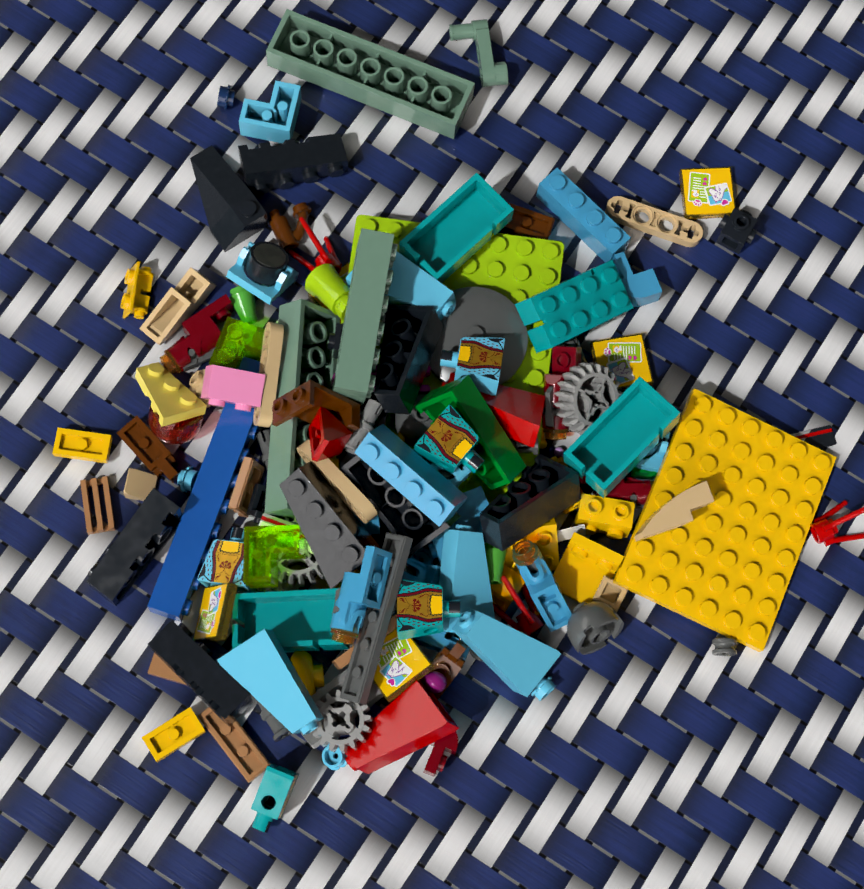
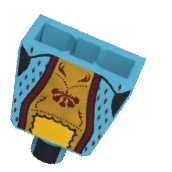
[440,337,505,396]
[197,527,259,593]

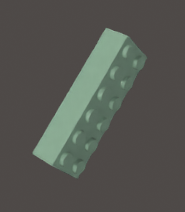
[332,228,398,406]

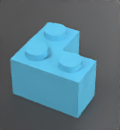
[239,80,302,143]

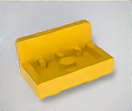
[574,493,635,539]

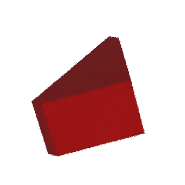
[309,406,353,462]

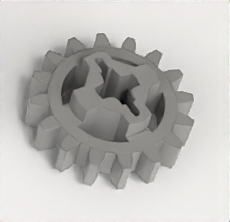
[313,690,373,754]

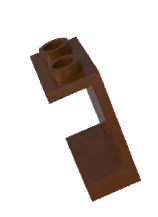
[272,380,360,432]

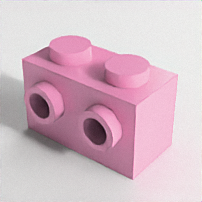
[201,365,265,412]

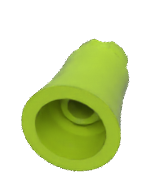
[305,263,349,320]

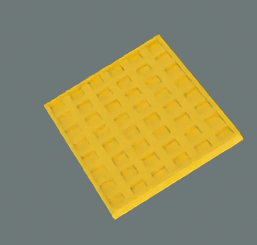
[613,388,837,652]

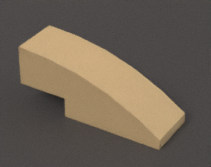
[139,267,216,345]
[634,481,714,542]

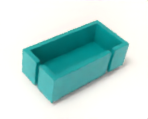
[399,173,514,283]
[515,260,634,353]
[563,377,681,498]
[232,588,350,652]

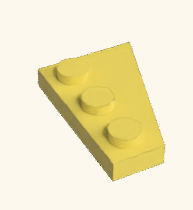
[135,362,207,427]

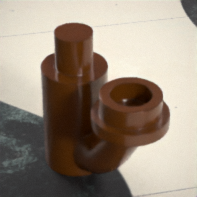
[269,202,312,252]

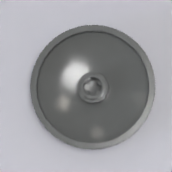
[429,287,528,385]

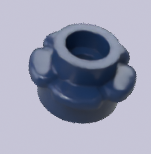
[217,84,235,110]

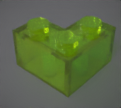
[209,317,265,369]
[243,525,306,588]

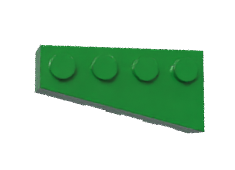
[414,375,526,490]

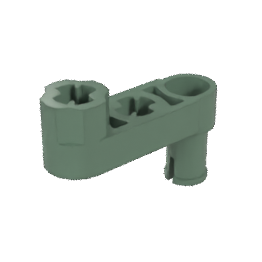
[449,19,508,87]

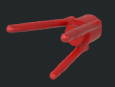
[288,217,342,274]
[810,500,864,547]
[493,575,544,636]

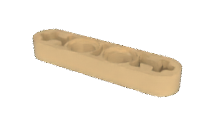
[605,196,703,247]
[253,322,284,428]
[297,439,378,524]

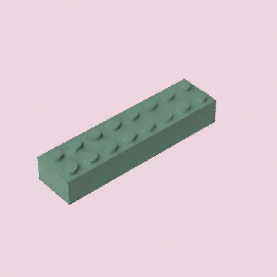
[266,9,475,139]
[264,299,340,521]

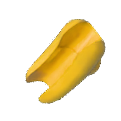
[291,651,325,696]

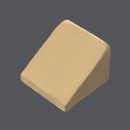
[124,468,158,501]
[592,575,628,612]

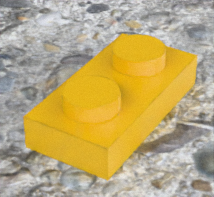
[52,427,113,464]
[142,707,206,763]

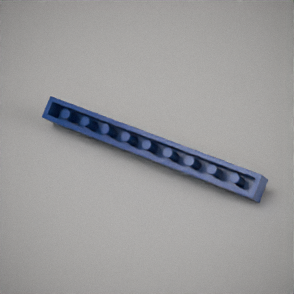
[147,356,260,622]

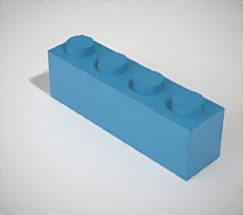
[536,167,631,262]
[354,424,468,527]

